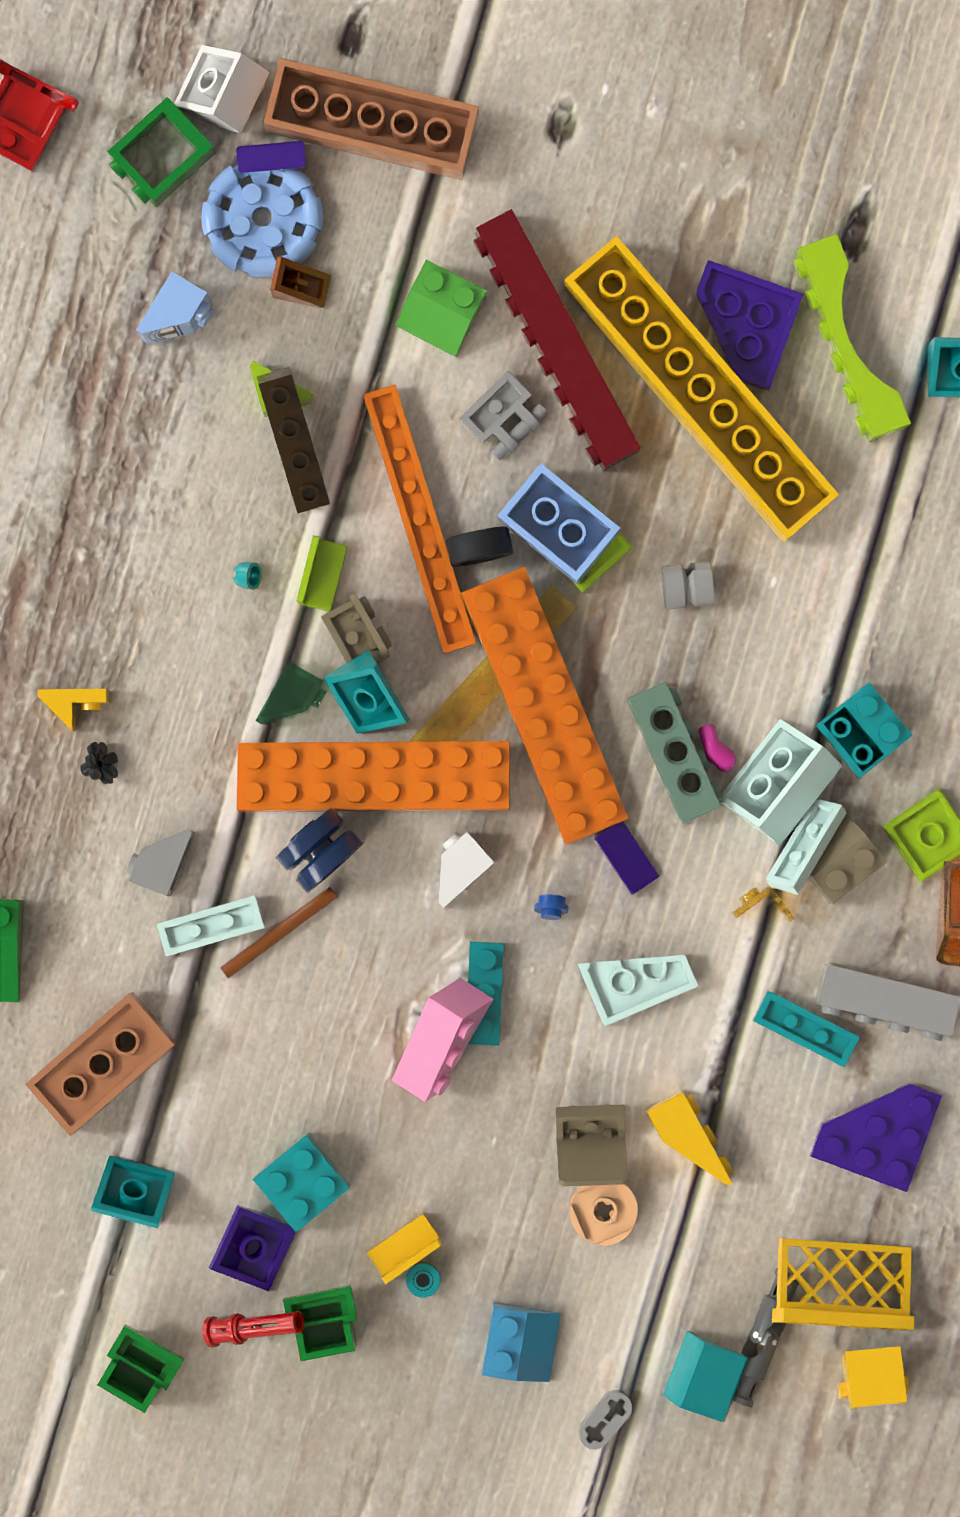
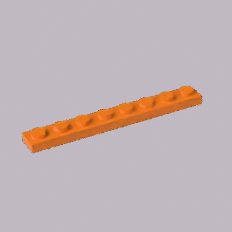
[363,385,476,654]

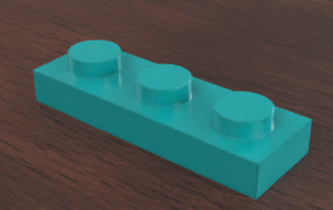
[468,941,504,1046]
[752,990,860,1068]

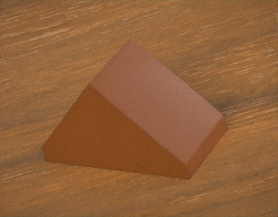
[270,256,331,308]

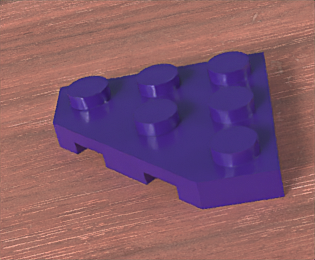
[696,260,804,391]
[809,1083,942,1192]

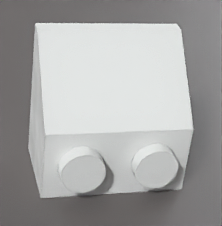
[174,45,270,133]

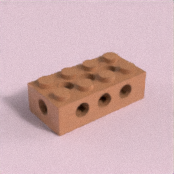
[25,992,178,1136]

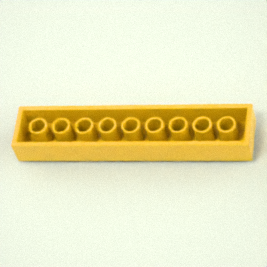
[563,235,839,543]

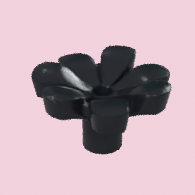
[80,742,118,785]

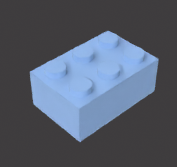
[497,463,621,585]

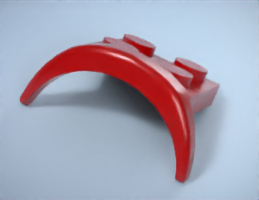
[0,59,79,172]

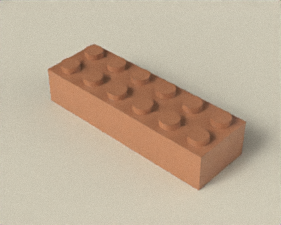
[263,58,479,181]

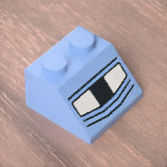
[136,272,213,344]

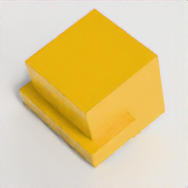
[837,1346,910,1410]

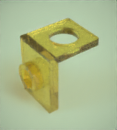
[731,885,795,922]

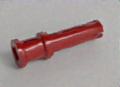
[202,1311,304,1348]

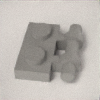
[459,371,548,460]

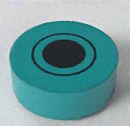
[406,1262,440,1298]

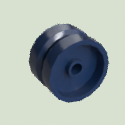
[275,808,364,893]

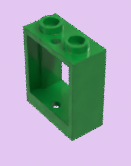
[107,97,216,208]

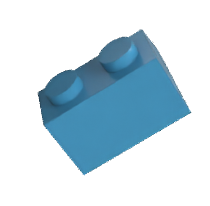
[482,1302,561,1382]

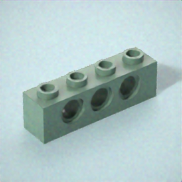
[627,682,723,824]

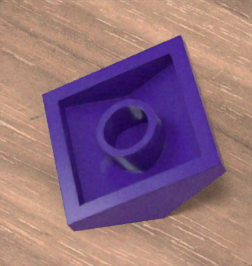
[209,1205,296,1292]

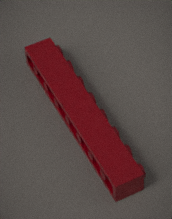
[473,209,641,471]

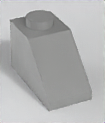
[126,830,195,896]

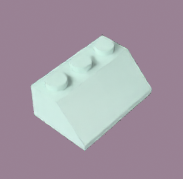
[719,719,843,846]

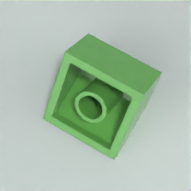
[396,259,487,357]

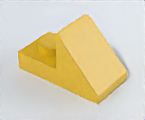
[38,689,110,731]

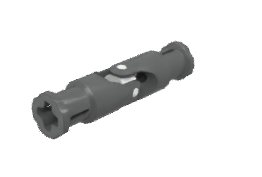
[733,1268,800,1407]

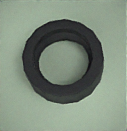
[446,526,513,567]

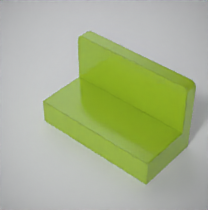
[296,535,348,612]

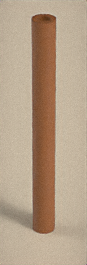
[220,887,338,978]

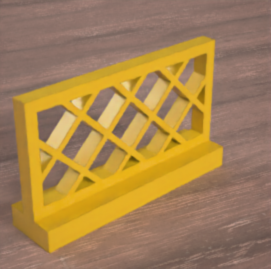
[772,1238,914,1331]

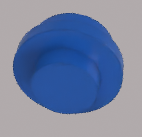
[534,894,569,920]

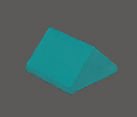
[927,337,960,397]
[324,650,410,734]
[91,1155,175,1229]
[663,1331,749,1422]

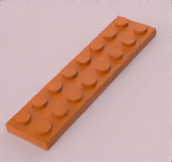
[461,566,629,845]
[237,741,510,812]

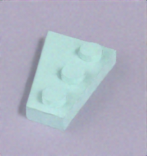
[577,955,698,1027]

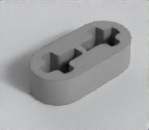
[579,1390,632,1450]

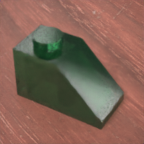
[255,661,328,726]

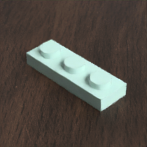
[766,799,846,895]
[157,895,265,957]

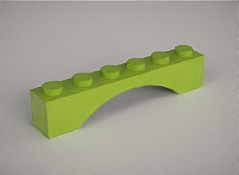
[793,234,911,442]

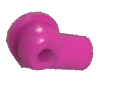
[698,724,736,772]

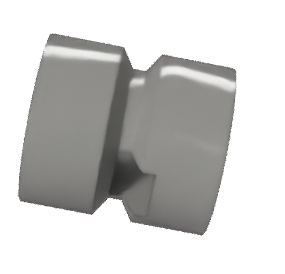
[661,561,714,610]

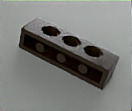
[257,367,330,514]

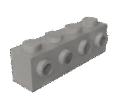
[815,963,960,1041]

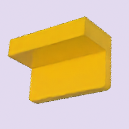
[367,1213,442,1284]

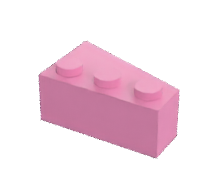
[392,978,493,1102]

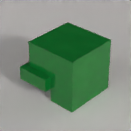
[283,1285,358,1361]
[97,1324,184,1413]

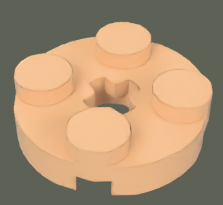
[569,1184,638,1246]

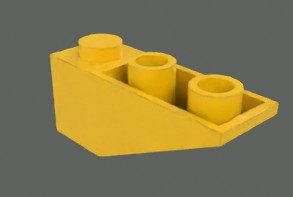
[645,1091,734,1186]

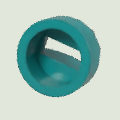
[233,562,262,590]

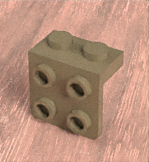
[321,593,392,664]
[556,1105,628,1186]

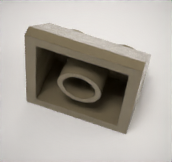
[809,814,887,904]

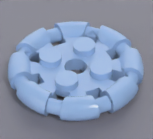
[201,165,324,278]

